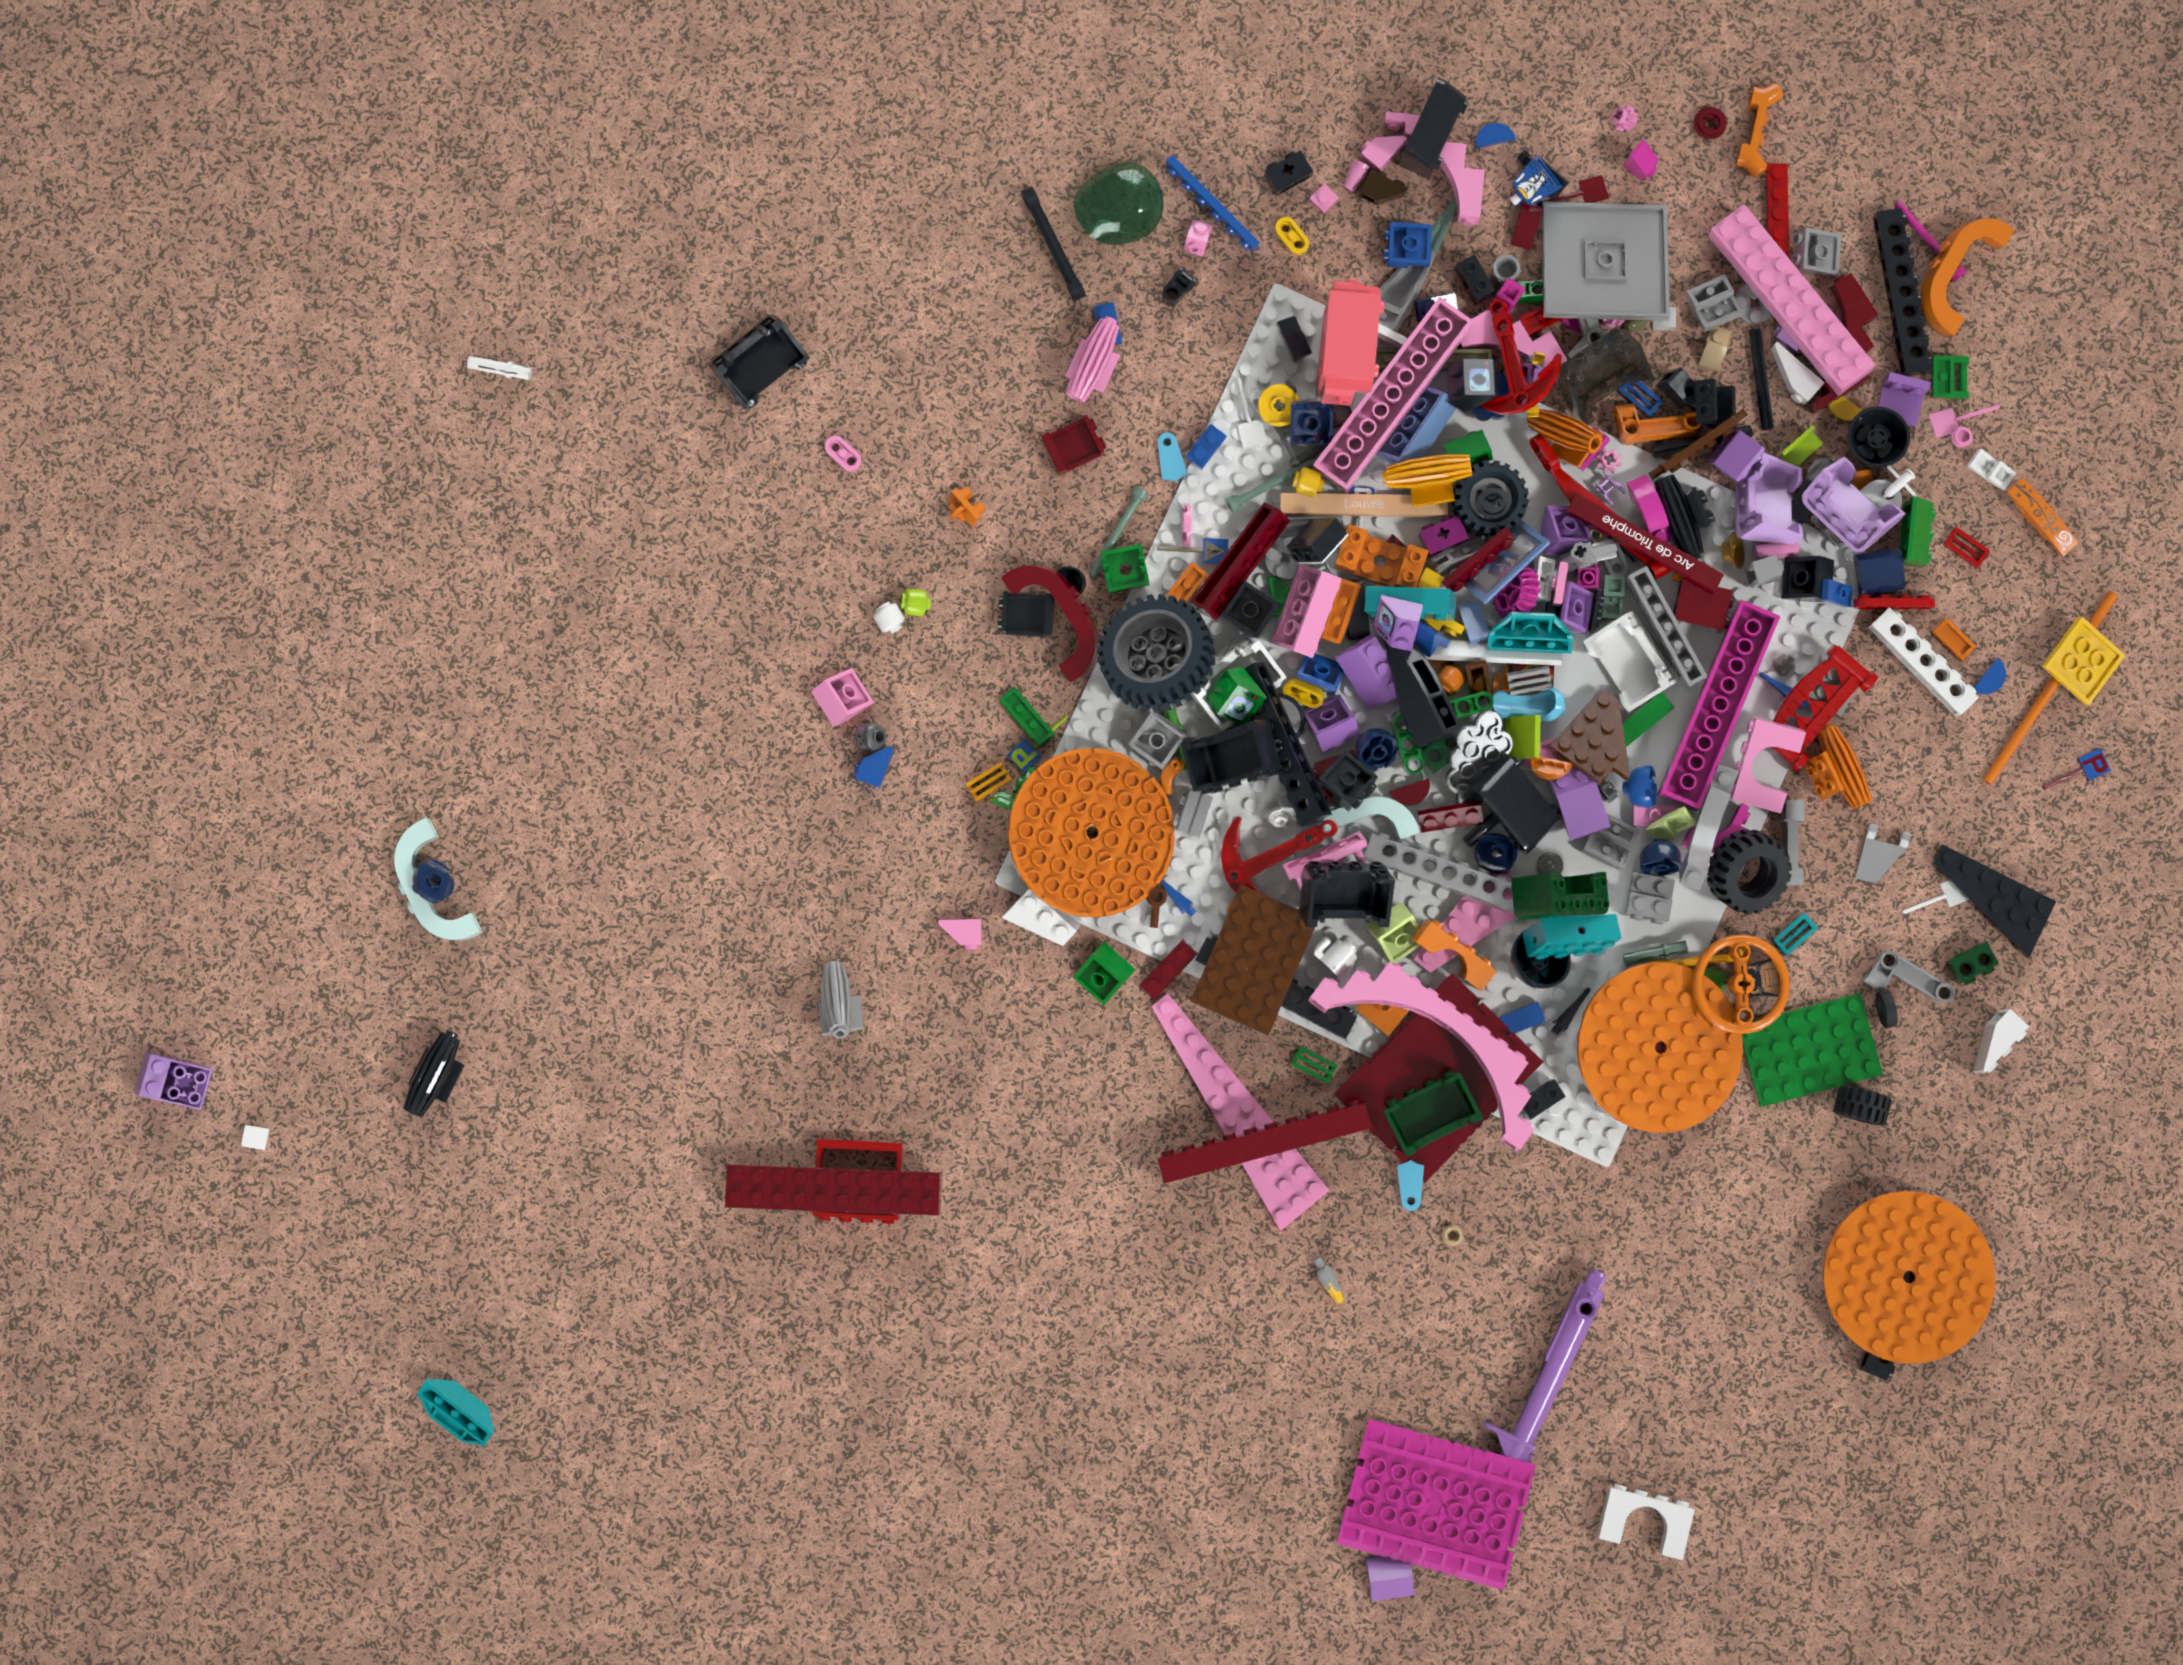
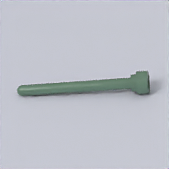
[1225,458,1317,513]
[1090,486,1149,577]

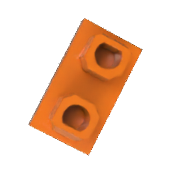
[947,487,986,527]

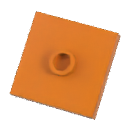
[1356,1003,1409,1036]

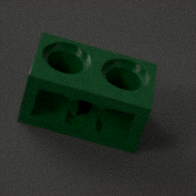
[1420,736,1456,775]
[1945,941,1999,985]

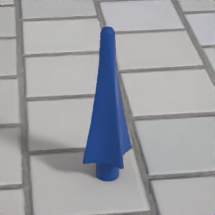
[1759,672,1809,709]
[1160,879,1197,917]

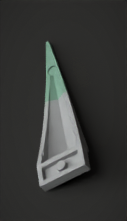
[1379,197,1457,332]

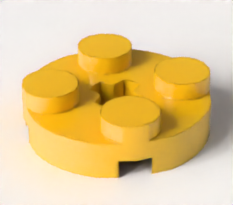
[1257,384,1300,427]

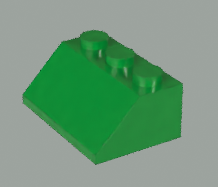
[1899,496,1936,568]

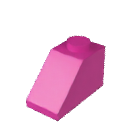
[1624,139,1659,181]

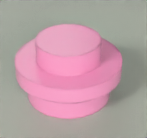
[1951,427,1972,448]

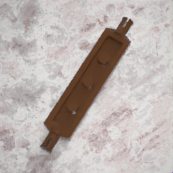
[1648,409,1748,480]

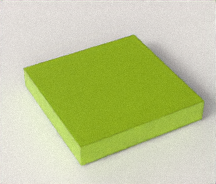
[1505,715,1541,759]

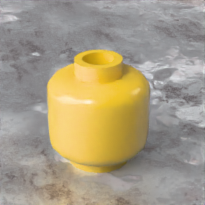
[1292,467,1324,497]

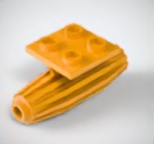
[1382,454,1472,507]

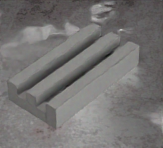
[1507,665,1552,695]

